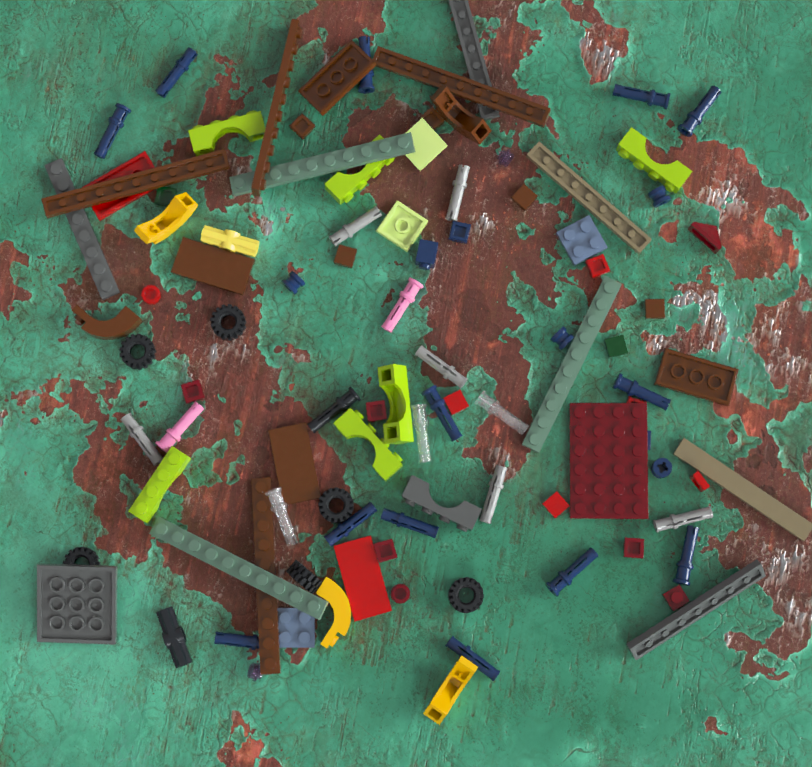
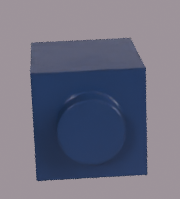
[415,239,438,270]

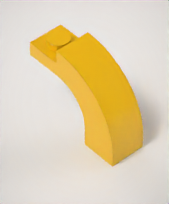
[134,192,198,244]
[316,577,351,648]
[423,656,478,725]

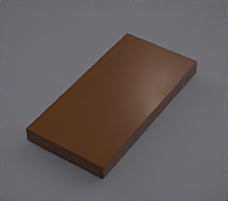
[298,40,377,116]
[171,237,255,295]
[654,348,739,406]
[268,422,321,506]

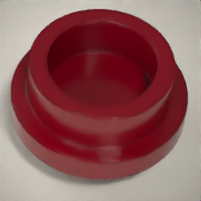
[391,584,410,604]

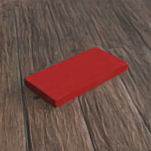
[83,151,155,221]
[334,535,392,622]

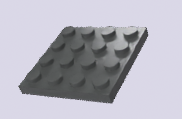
[37,563,117,645]

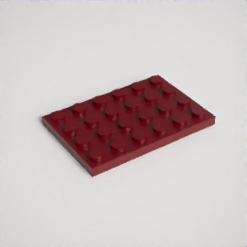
[569,403,649,519]

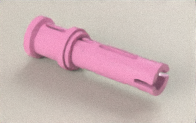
[381,277,424,333]
[155,401,204,453]

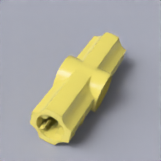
[200,225,260,257]

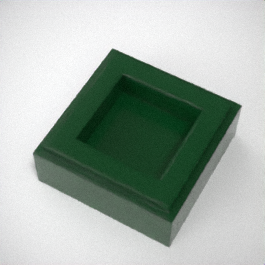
[154,186,177,207]
[604,335,628,358]

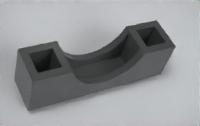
[402,475,482,533]

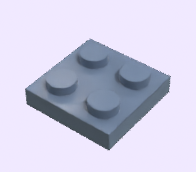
[556,215,608,266]
[278,608,315,648]

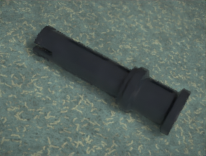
[307,386,361,434]

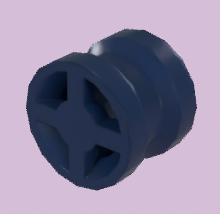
[647,185,671,208]
[281,271,305,295]
[550,326,574,350]
[651,458,672,479]

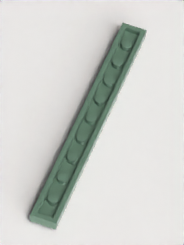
[229,132,416,197]
[522,276,622,453]
[149,516,329,620]

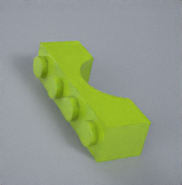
[188,110,265,156]
[616,127,692,194]
[324,134,395,205]
[377,364,414,444]
[333,408,403,482]
[128,446,191,523]

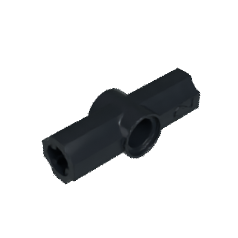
[156,607,192,668]

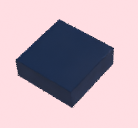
[449,221,471,244]

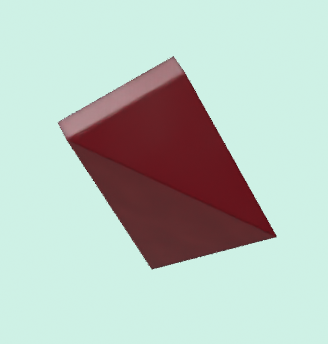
[688,222,722,254]

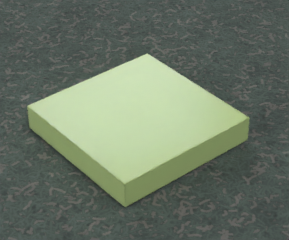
[406,118,448,171]
[376,200,428,252]

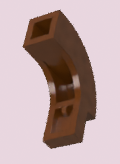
[430,85,492,144]
[72,304,143,340]

